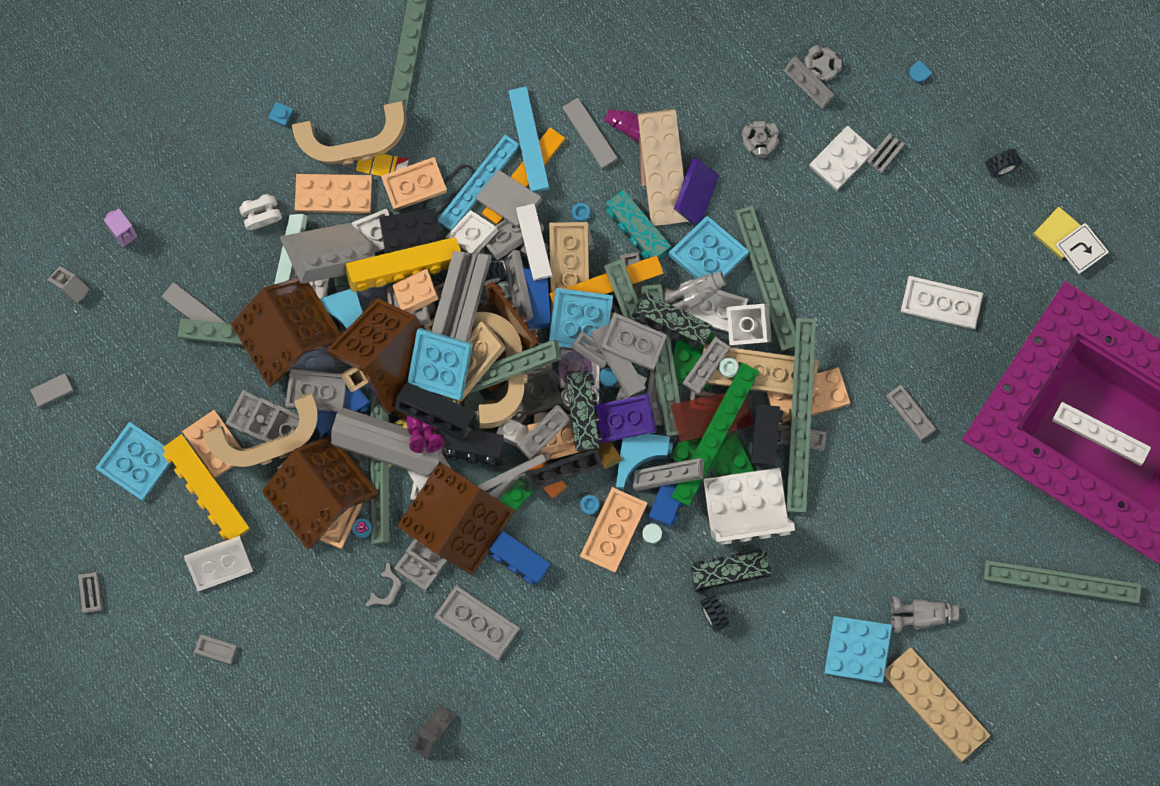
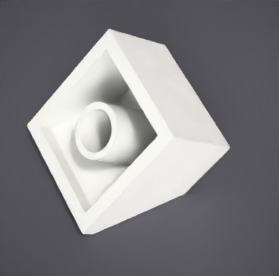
[727,304,772,345]

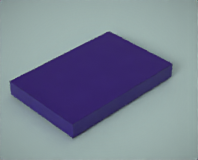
[674,158,719,226]
[594,394,656,443]

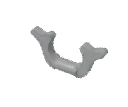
[366,563,401,607]

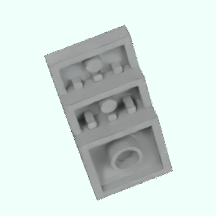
[225,390,299,454]
[394,539,448,592]

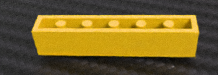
[345,237,461,292]
[163,434,250,541]

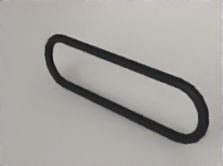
[423,164,474,214]

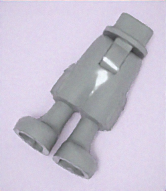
[662,271,727,310]
[890,596,959,633]

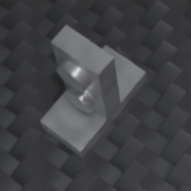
[411,705,456,760]

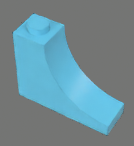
[320,289,364,329]
[616,434,673,491]

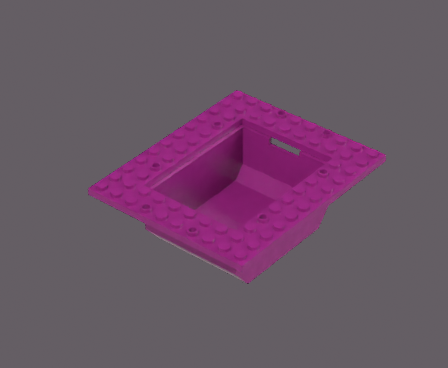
[961,281,1160,566]

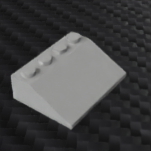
[280,223,375,284]

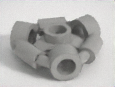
[805,45,842,82]
[741,121,779,158]

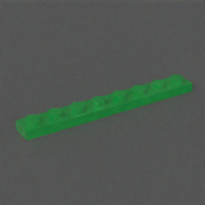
[671,362,760,507]

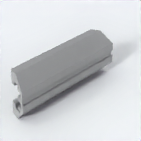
[431,251,492,342]
[331,407,442,476]

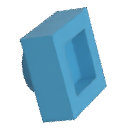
[268,102,293,127]

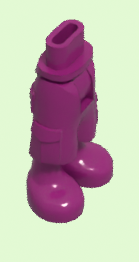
[604,108,640,142]
[406,415,444,453]

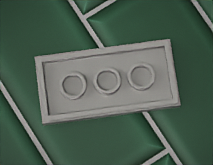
[434,585,520,661]

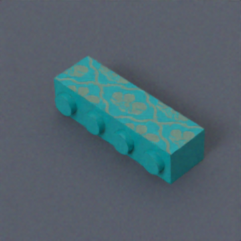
[605,190,671,260]

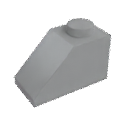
[47,266,90,303]

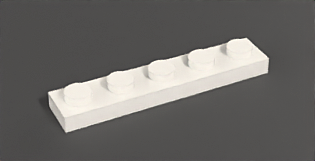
[1052,402,1151,466]

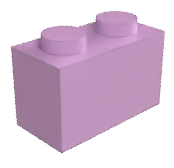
[103,209,138,248]

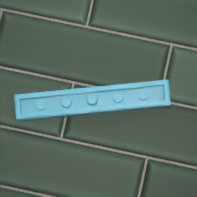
[509,86,549,193]
[438,134,520,231]

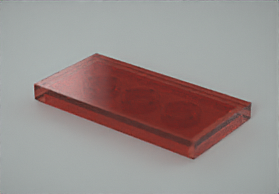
[671,393,754,443]

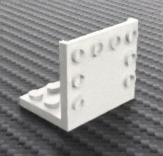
[703,468,795,545]

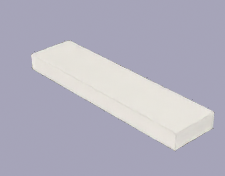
[516,204,552,281]

